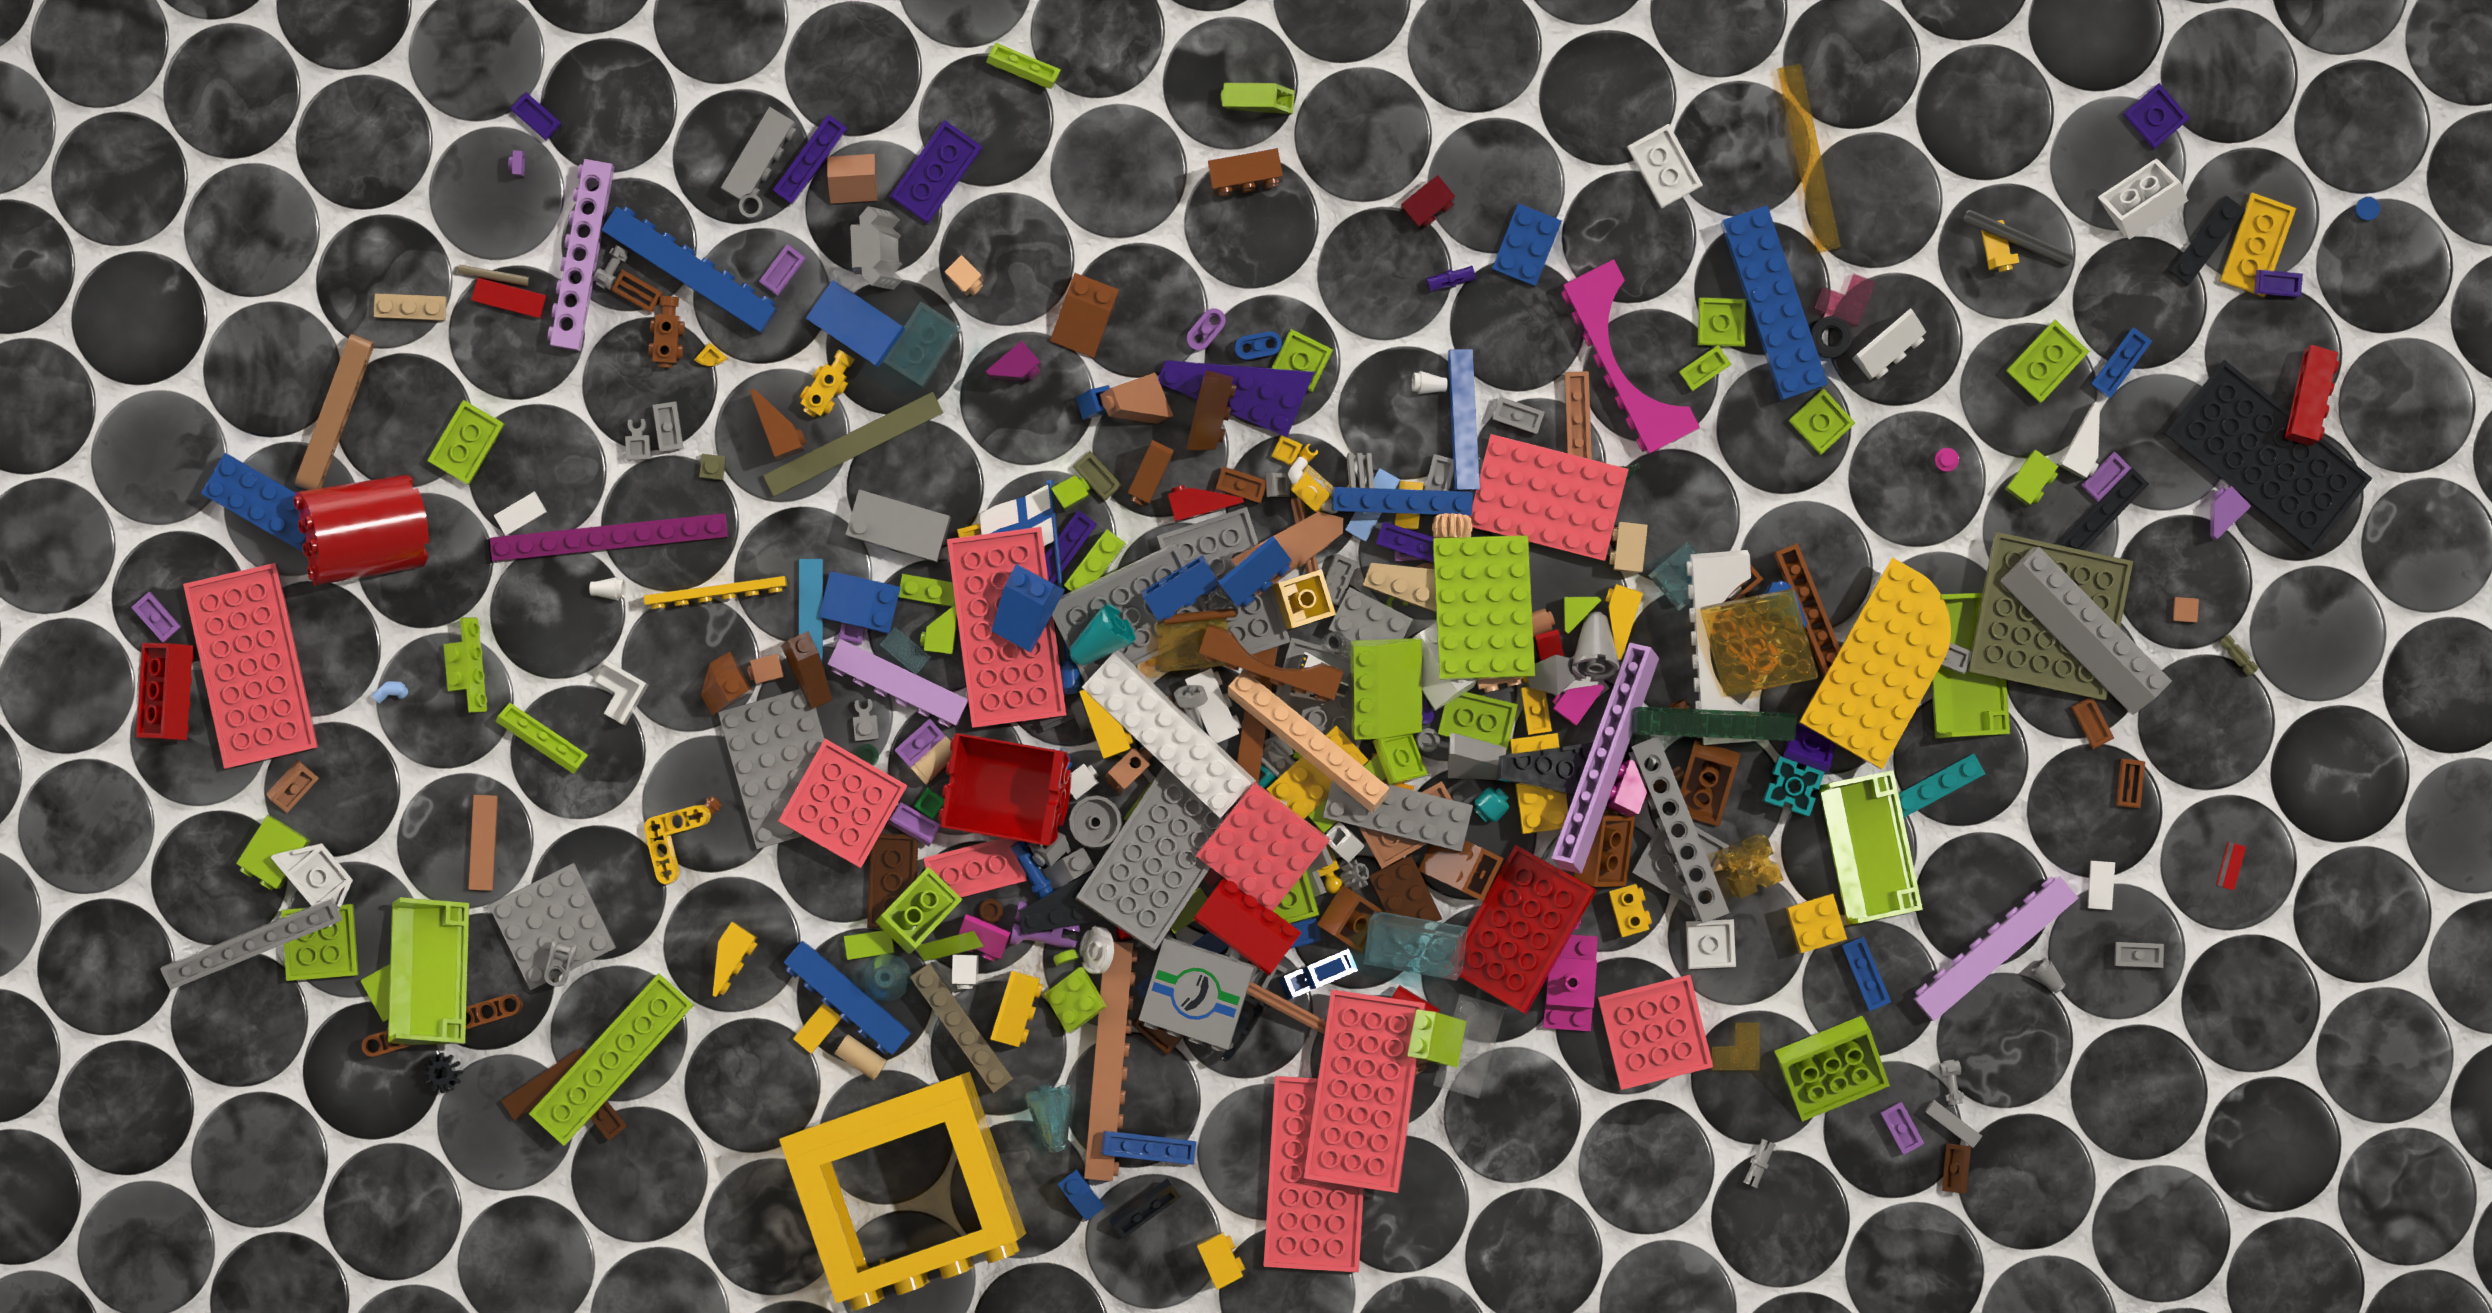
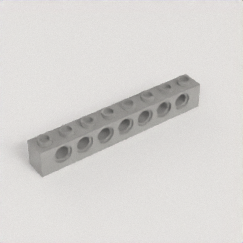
[1628,736,1730,924]

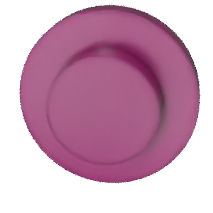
[1935,448,1959,472]

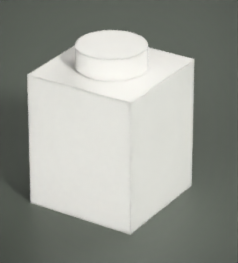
[1070,764,1099,800]
[1325,821,1365,863]

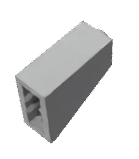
[1448,733,1506,780]

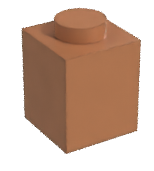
[747,654,785,685]

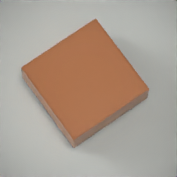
[2172,597,2199,623]

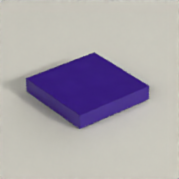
[2122,83,2190,150]
[1783,721,1836,773]

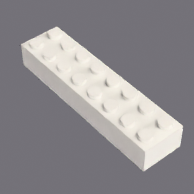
[1082,651,1256,818]

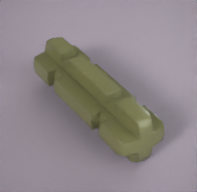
[2219,635,2258,676]

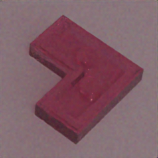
[1814,273,1876,326]

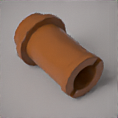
[692,795,722,820]

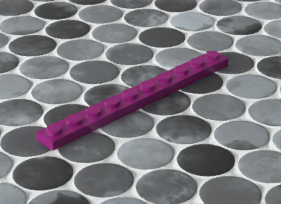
[490,513,728,562]

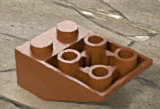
[1419,840,1504,901]

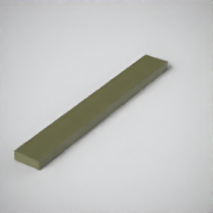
[763,392,944,497]

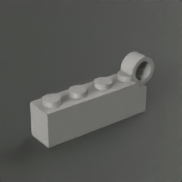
[721,107,796,219]

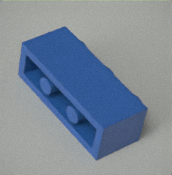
[1142,555,1219,621]

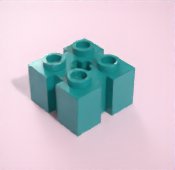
[1762,756,1825,817]

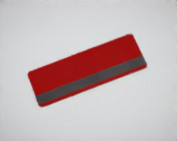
[2216,842,2246,890]

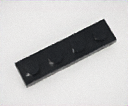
[2169,196,2246,285]

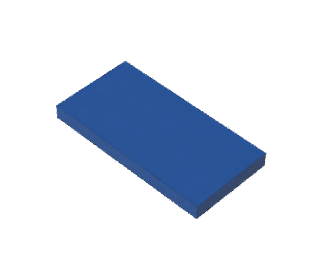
[806,280,905,367]

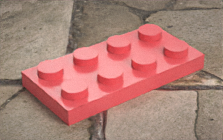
[923,838,1027,897]

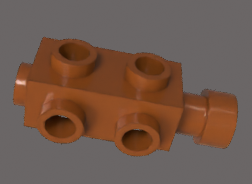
[649,296,685,368]

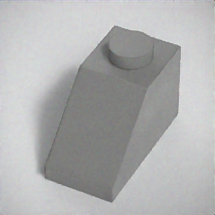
[1043,847,1095,891]

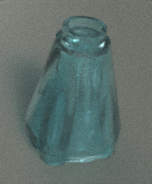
[864,954,912,1001]
[1025,1084,1072,1152]

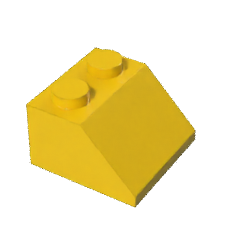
[1273,569,1336,630]
[1197,1232,1245,1290]

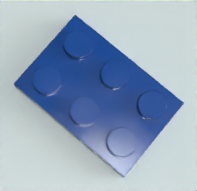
[1492,203,1562,287]

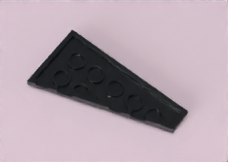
[1496,736,1636,796]

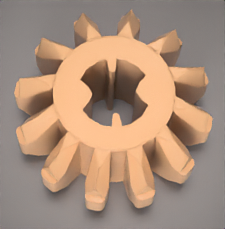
[1432,513,1472,538]

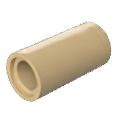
[911,736,952,785]
[835,1034,887,1080]

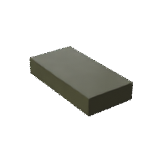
[1073,451,1122,501]

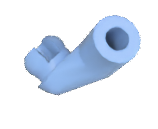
[372,681,408,704]

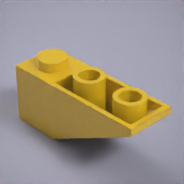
[713,922,758,997]

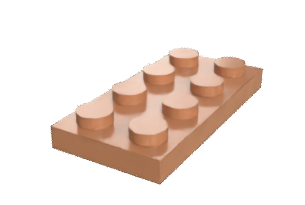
[1359,781,1452,869]

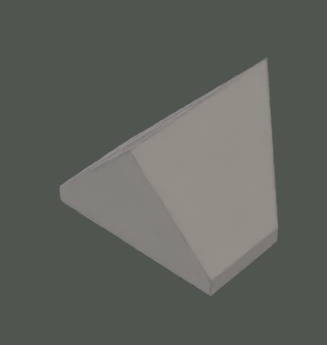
[1528,655,1576,695]

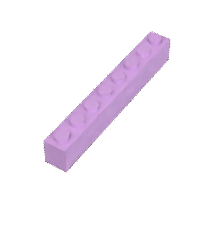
[1913,876,2078,1021]

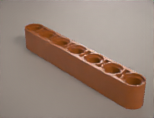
[362,994,523,1057]

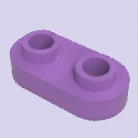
[1187,308,1226,351]

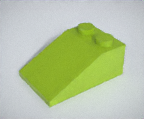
[875,866,963,954]

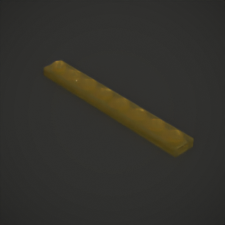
[1777,63,1841,253]

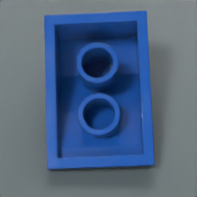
[992,564,1065,653]
[819,571,901,634]

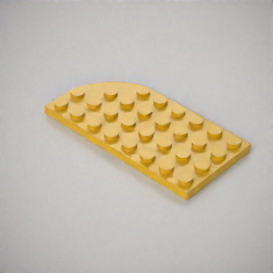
[1799,557,1951,770]

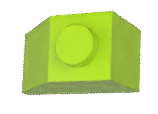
[1051,475,1090,511]
[920,606,958,655]

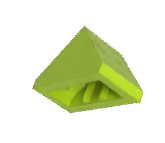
[1563,597,1601,635]

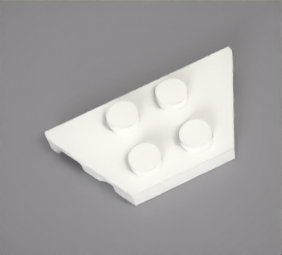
[271,843,353,927]

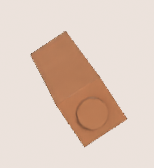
[1100,373,1173,424]

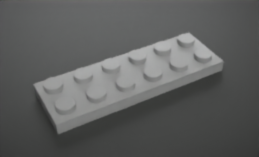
[1323,781,1473,852]

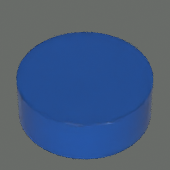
[2355,197,2380,221]

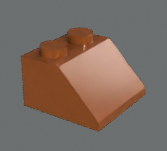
[1317,885,1387,953]

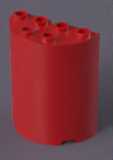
[293,475,429,586]
[939,733,1072,846]

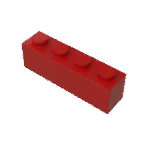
[2285,345,2339,446]

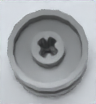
[1069,796,1123,851]

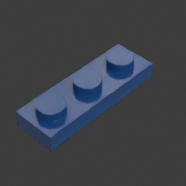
[2090,327,2152,399]
[1841,936,1891,1011]

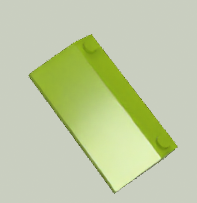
[1931,593,2010,739]
[1819,770,1923,925]
[388,897,469,1045]

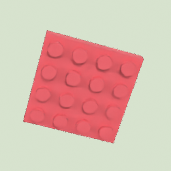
[777,739,907,868]
[1196,781,1330,911]
[1598,975,1713,1090]

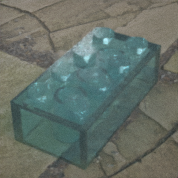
[1364,911,1468,981]

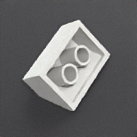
[2098,158,2188,240]
[1852,308,1926,380]
[1413,622,1477,711]

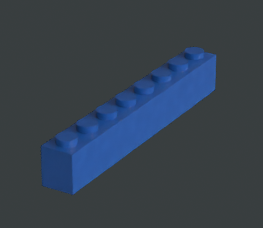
[601,206,777,334]

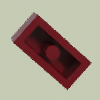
[1401,175,1456,229]

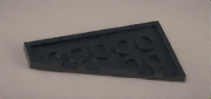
[1018,869,1105,934]

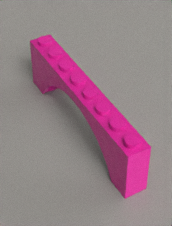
[1561,259,1700,455]

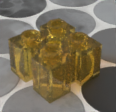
[1716,834,1783,898]

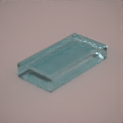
[880,627,931,675]

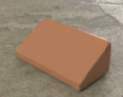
[266,760,319,813]

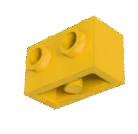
[1608,884,1652,937]

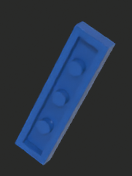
[1101,1131,1196,1165]

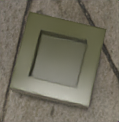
[699,454,726,480]

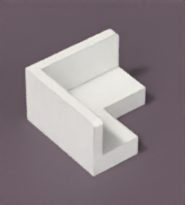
[595,660,649,725]

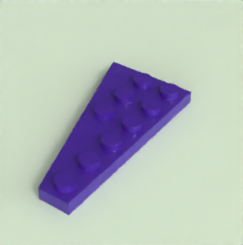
[1158,360,1315,437]

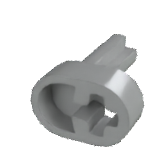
[1174,685,1208,731]

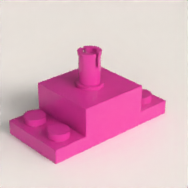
[1543,935,1598,1031]

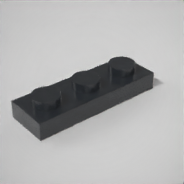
[1110,1178,1181,1239]

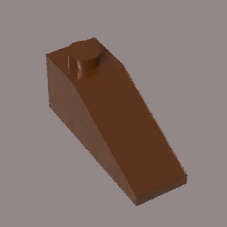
[781,631,833,710]

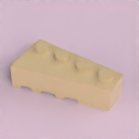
[1362,563,1436,614]

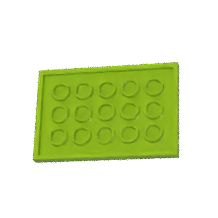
[1433,535,1535,680]

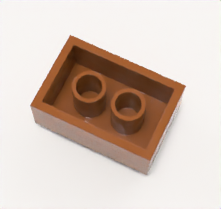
[1208,148,1283,197]

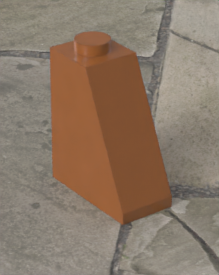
[1128,440,1174,506]

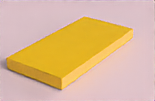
[2219,193,2296,298]

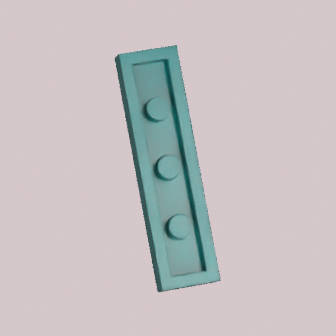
[1898,753,1985,818]

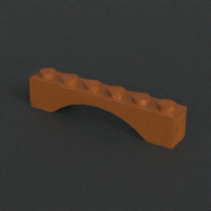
[1199,624,1344,702]

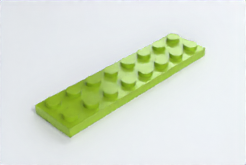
[529,973,694,1146]

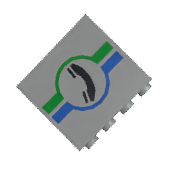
[1139,937,1257,1052]

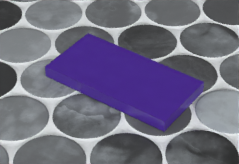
[890,120,983,224]

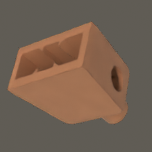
[1104,746,1154,795]

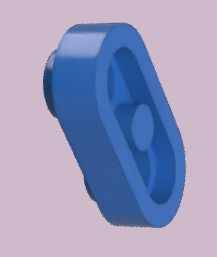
[1235,331,1282,360]

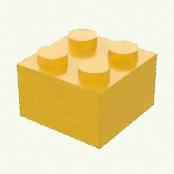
[1785,894,1847,953]

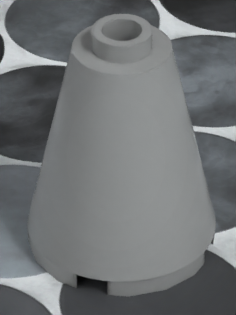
[1572,612,1619,680]

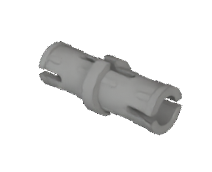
[1743,1139,1776,1188]

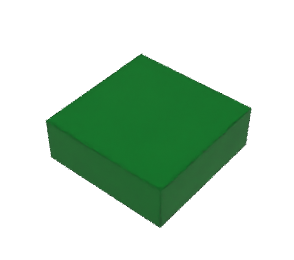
[914,788,945,820]

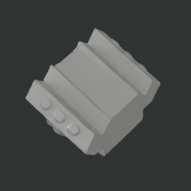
[850,206,903,290]

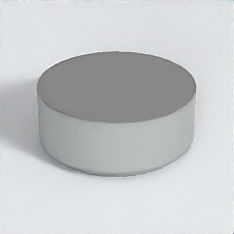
[1416,728,1440,752]

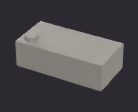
[846,490,951,563]

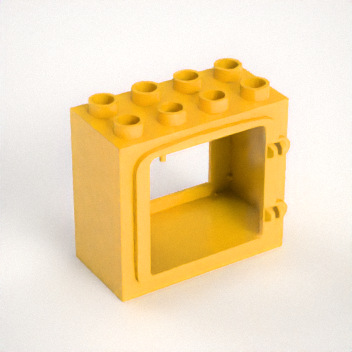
[779,1072,1026,1311]

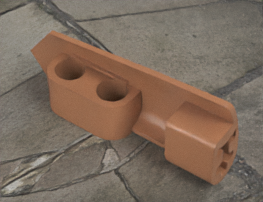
[1232,512,1343,596]

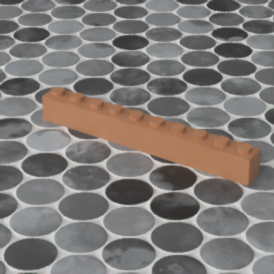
[1084,942,1138,1181]

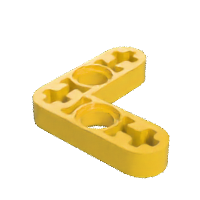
[644,805,711,884]

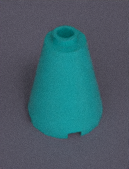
[1069,604,1136,666]

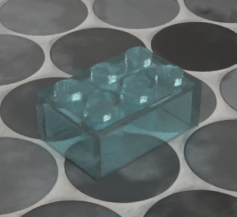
[883,301,962,389]

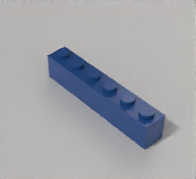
[784,941,912,1055]

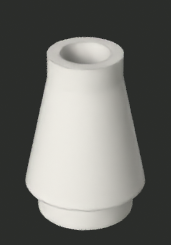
[1412,371,1447,394]
[590,577,626,600]

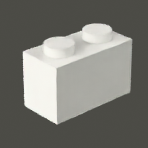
[952,955,979,989]

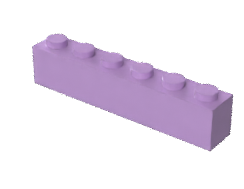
[828,639,969,728]

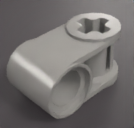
[544,939,577,987]

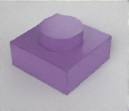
[508,150,525,177]

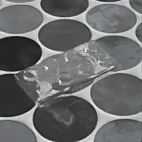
[1433,994,1506,1099]

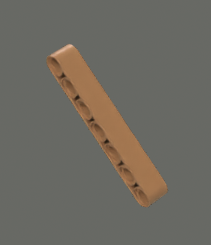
[295,334,374,491]

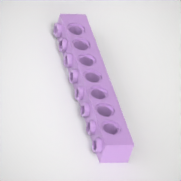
[547,159,615,352]

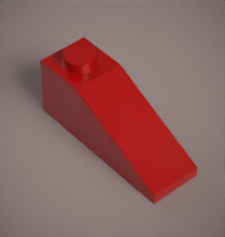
[1168,485,1244,523]

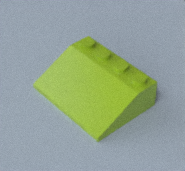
[1350,638,1422,740]
[1774,1016,1890,1121]

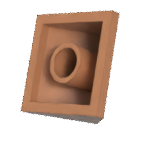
[827,154,878,204]

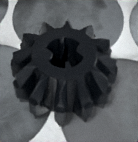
[422,1052,463,1093]

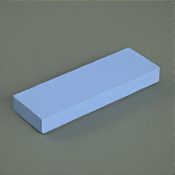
[1345,468,1400,542]

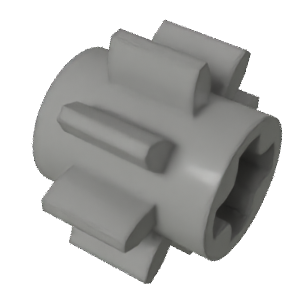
[1340,860,1369,891]

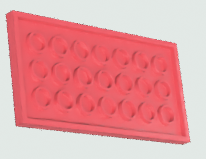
[947,527,1067,728]
[183,563,318,769]
[1304,989,1426,1193]
[1264,1076,1364,1272]

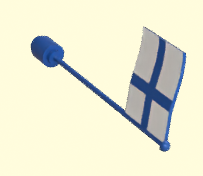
[980,480,1082,695]

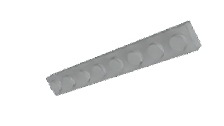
[160,897,342,990]

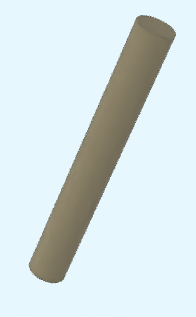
[458,264,529,286]

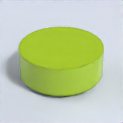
[1053,949,1078,966]

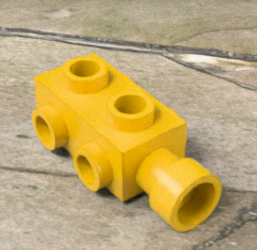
[800,350,855,418]

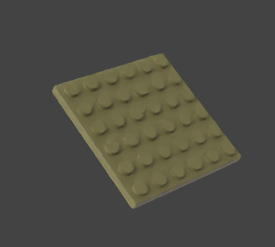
[1967,532,2133,700]

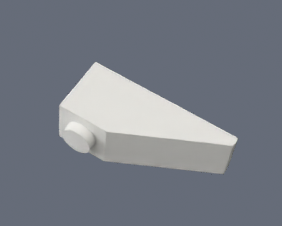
[2059,402,2100,479]

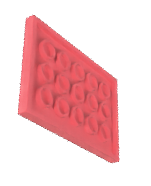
[1469,434,1629,561]

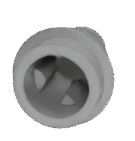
[2031,958,2066,993]

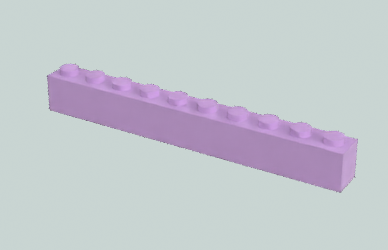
[1552,643,1659,874]

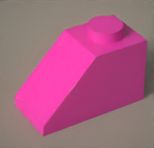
[1552,684,1604,726]

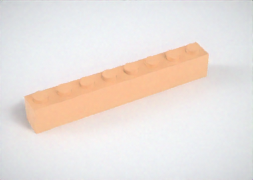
[1228,669,1390,813]

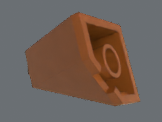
[701,651,754,716]

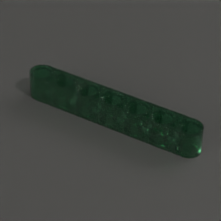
[1632,707,1797,741]

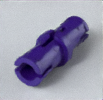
[1427,265,1476,292]

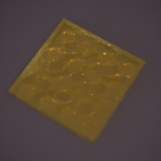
[1700,588,1818,697]

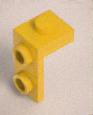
[1981,220,2019,272]

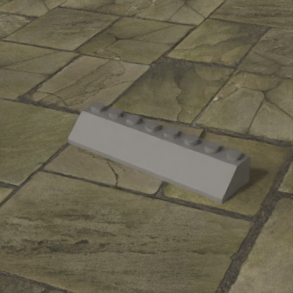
[2000,547,2172,715]

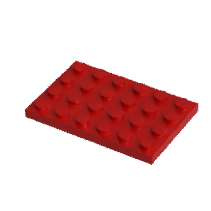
[1445,845,1597,1014]

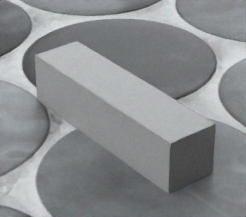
[1924,1100,1982,1148]

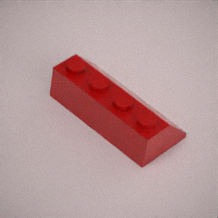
[136,643,194,740]
[1193,878,1302,976]

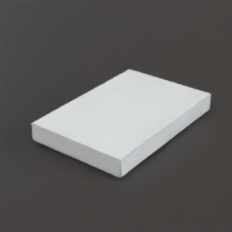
[1627,124,1703,209]

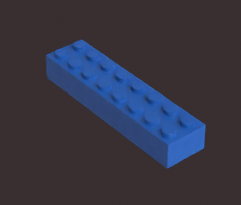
[1720,205,1828,402]

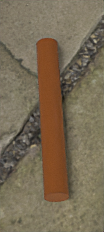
[1164,608,1236,625]

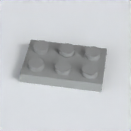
[1328,587,1413,641]

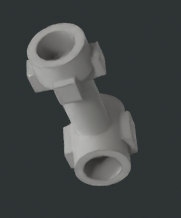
[593,245,628,290]
[1939,1060,1964,1106]

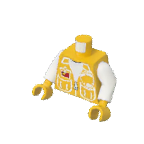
[1288,444,1349,514]

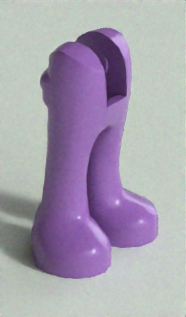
[1010,900,1080,948]

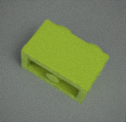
[2005,450,2058,506]

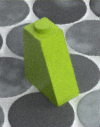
[1221,83,1295,114]

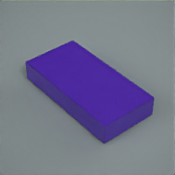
[511,92,562,141]
[2254,270,2303,297]

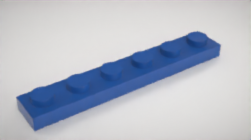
[1331,487,1473,516]

